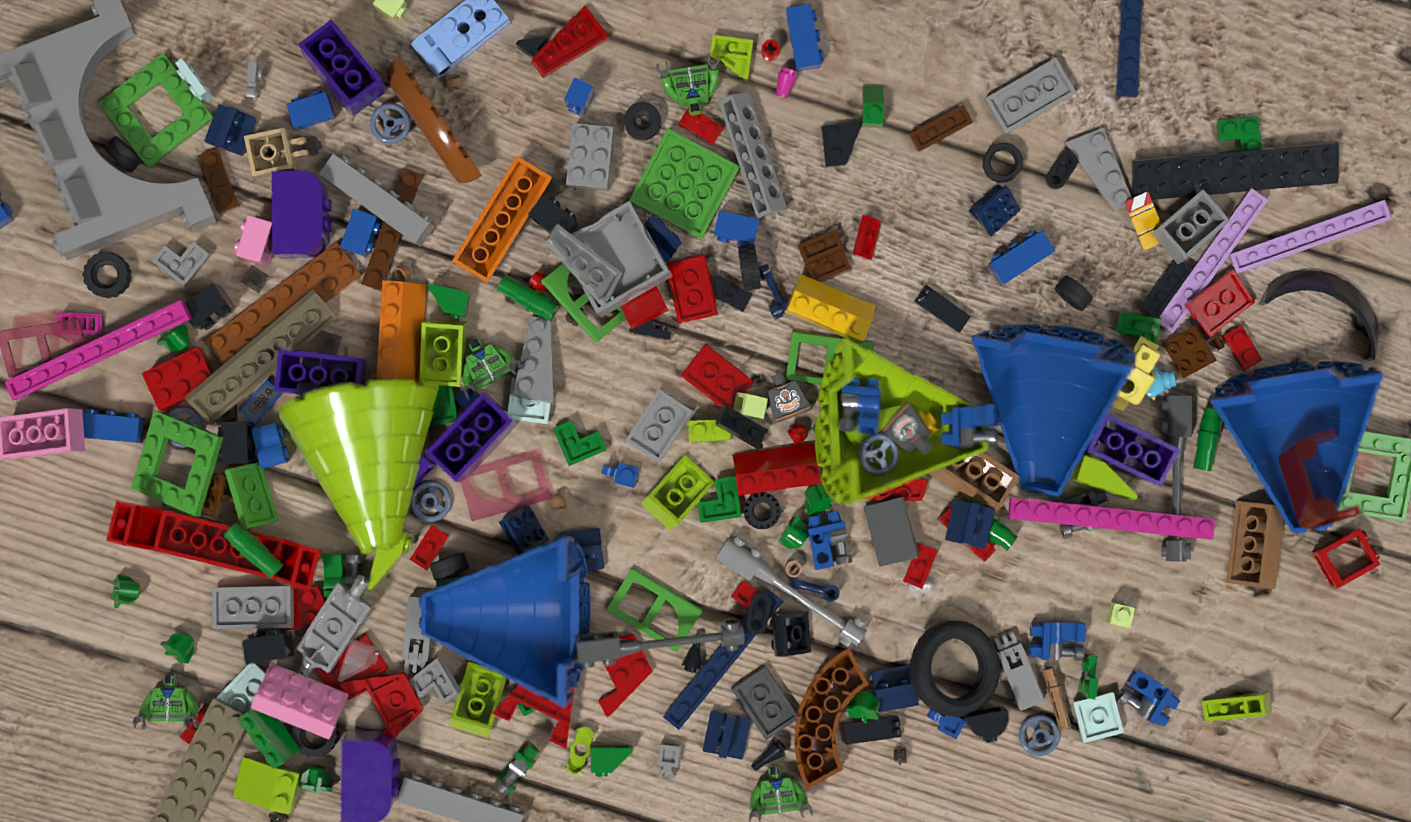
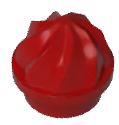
[528,271,547,291]
[787,424,808,445]

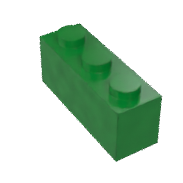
[237,707,300,769]

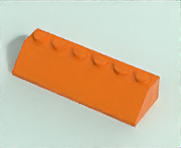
[452,156,552,283]
[376,281,427,386]

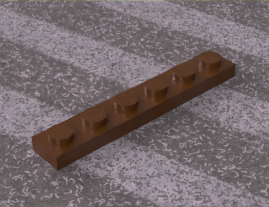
[361,168,423,291]

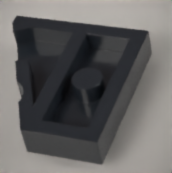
[821,122,861,168]

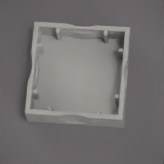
[572,201,673,317]

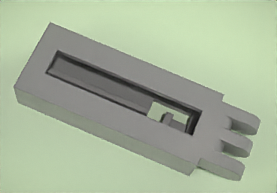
[402,596,432,674]
[993,630,1045,711]

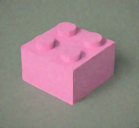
[235,216,272,266]

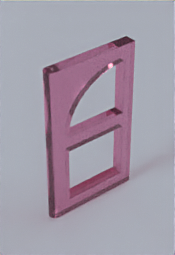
[0,319,86,378]
[461,451,552,521]

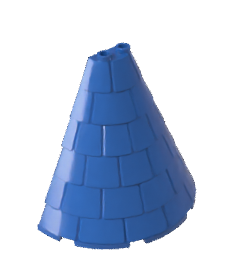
[972,324,1137,498]
[1211,361,1384,534]
[419,537,591,707]

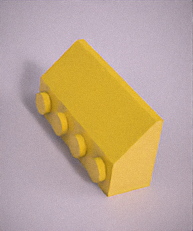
[784,274,875,344]

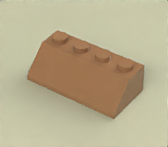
[928,452,1019,515]
[1226,501,1284,589]

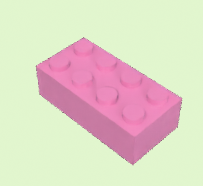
[0,409,85,460]
[251,663,348,739]

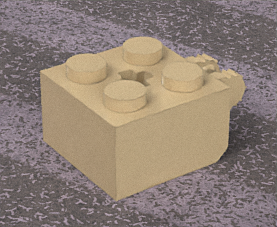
[244,128,309,180]

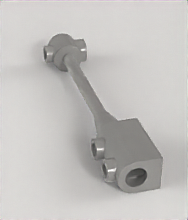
[716,537,867,649]

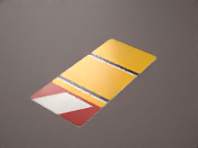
[1125,192,1161,250]

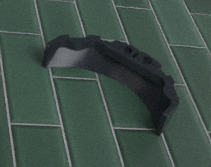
[1259,270,1378,361]

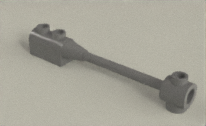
[1161,396,1192,562]
[575,618,744,668]

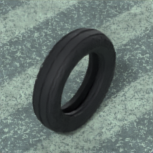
[910,620,1000,717]

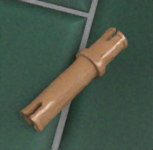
[1042,666,1072,730]

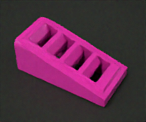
[57,313,103,335]

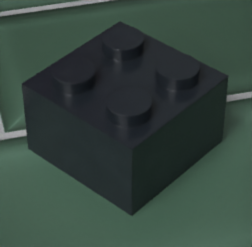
[528,194,578,234]
[185,283,235,330]
[218,421,255,464]
[242,628,295,665]

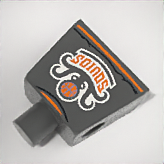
[768,372,812,424]
[880,402,932,454]

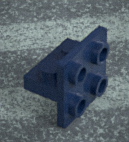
[204,104,257,156]
[968,184,1021,236]
[945,500,994,549]
[499,505,549,556]
[559,528,605,571]
[871,665,919,712]
[703,711,751,759]

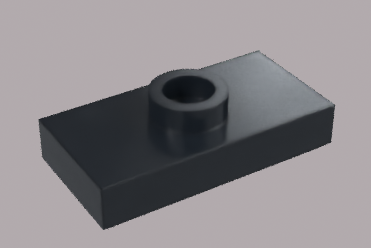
[712,275,753,312]

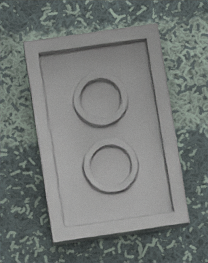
[625,389,693,463]

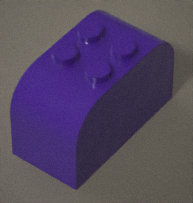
[298,19,386,117]
[271,171,333,259]
[274,349,367,395]
[426,392,518,482]
[1086,414,1180,487]
[341,730,401,822]

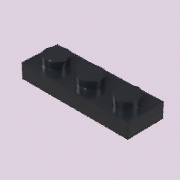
[1139,260,1193,317]

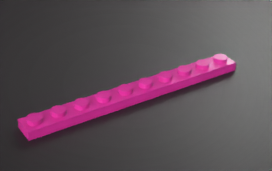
[5,300,192,401]
[1008,498,1215,540]

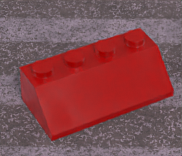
[732,443,821,496]

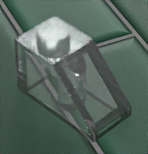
[338,639,379,681]

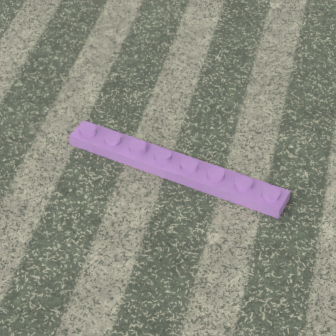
[1159,188,1268,334]
[1229,200,1392,274]

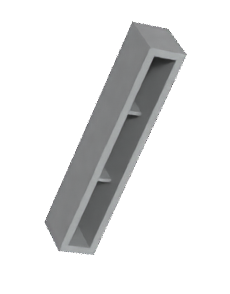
[319,154,435,247]
[397,773,525,822]

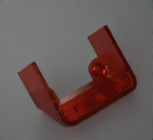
[1278,429,1364,530]

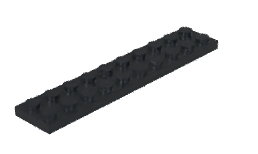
[1132,141,1339,200]

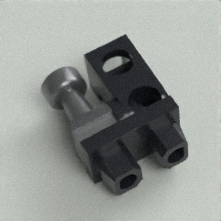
[1055,491,1108,539]

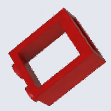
[1311,528,1381,589]

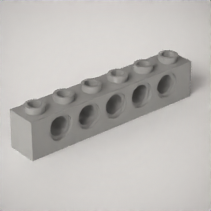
[718,92,787,218]

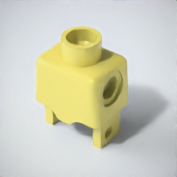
[1112,336,1161,411]

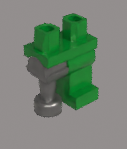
[322,555,364,599]
[494,743,540,796]

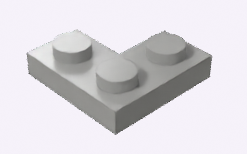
[152,241,211,287]
[410,657,462,704]

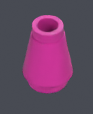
[775,67,798,99]

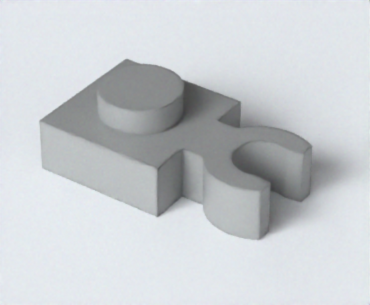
[246,61,263,100]
[657,743,681,782]

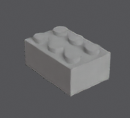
[566,123,614,192]
[1151,190,1230,264]

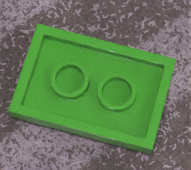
[225,462,279,530]

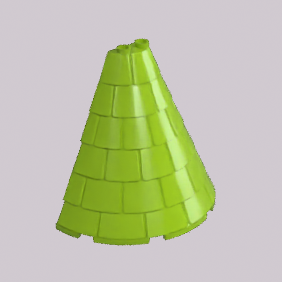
[815,338,989,505]
[278,380,439,554]

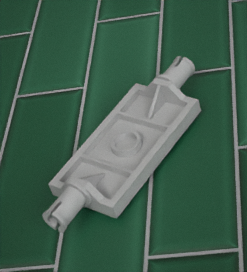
[296,575,373,677]

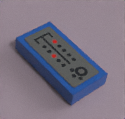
[240,379,283,424]

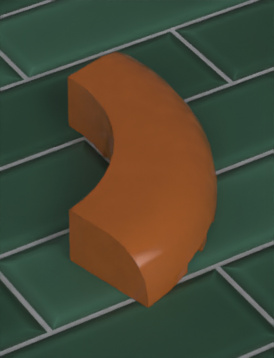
[386,56,482,183]
[794,648,869,789]

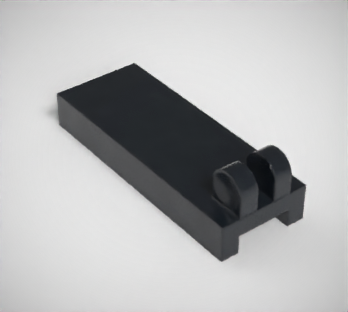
[913,285,971,334]
[715,405,768,449]
[843,716,902,745]

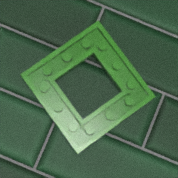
[98,53,213,168]
[131,410,223,516]
[1338,431,1411,522]

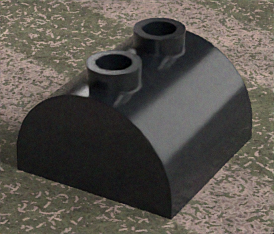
[770,611,811,657]
[963,706,1009,743]

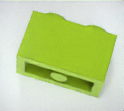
[688,420,731,442]

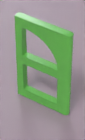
[541,263,626,343]
[786,331,874,385]
[607,567,703,652]

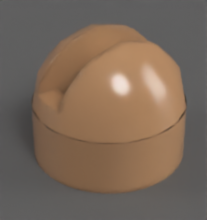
[445,74,462,91]
[393,265,411,282]
[550,494,567,510]
[784,560,802,577]

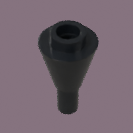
[681,634,701,673]
[751,739,786,771]

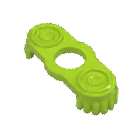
[566,726,594,775]

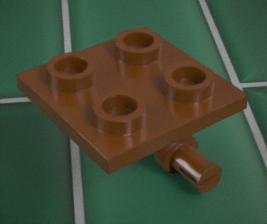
[1162,325,1225,379]
[201,473,237,517]

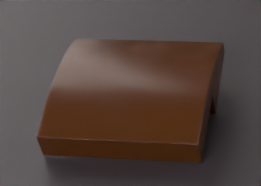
[797,230,851,282]

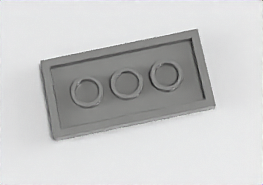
[984,58,1077,135]
[212,586,294,629]

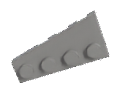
[1064,128,1132,212]
[545,224,623,306]
[513,316,554,404]

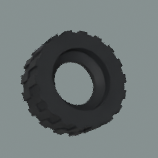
[738,244,761,291]
[82,252,132,298]
[291,722,340,758]

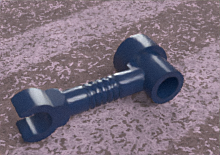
[759,264,789,320]
[788,576,840,602]

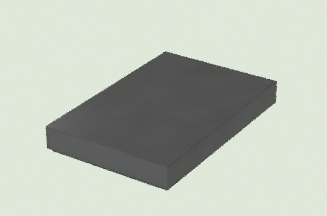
[863,497,920,567]
[731,666,798,740]

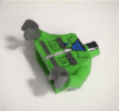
[656,54,720,116]
[462,338,524,399]
[133,674,199,730]
[749,765,813,822]

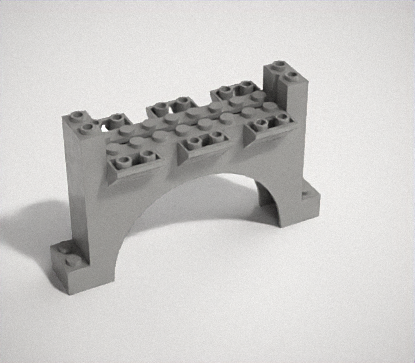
[0,0,216,260]

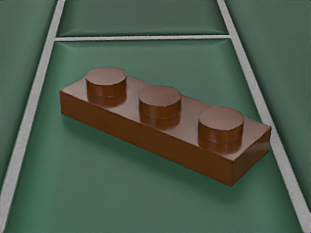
[909,105,973,153]
[198,148,240,214]

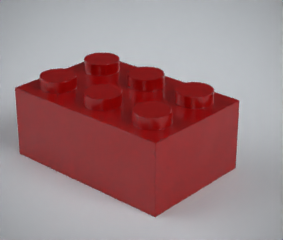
[142,347,214,411]

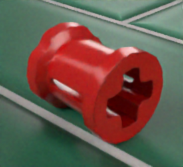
[761,39,780,62]

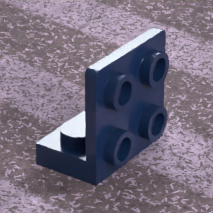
[645,214,682,263]

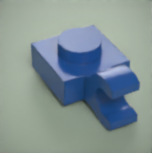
[601,463,639,488]
[927,709,965,739]

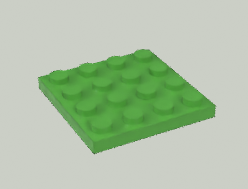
[629,128,740,240]

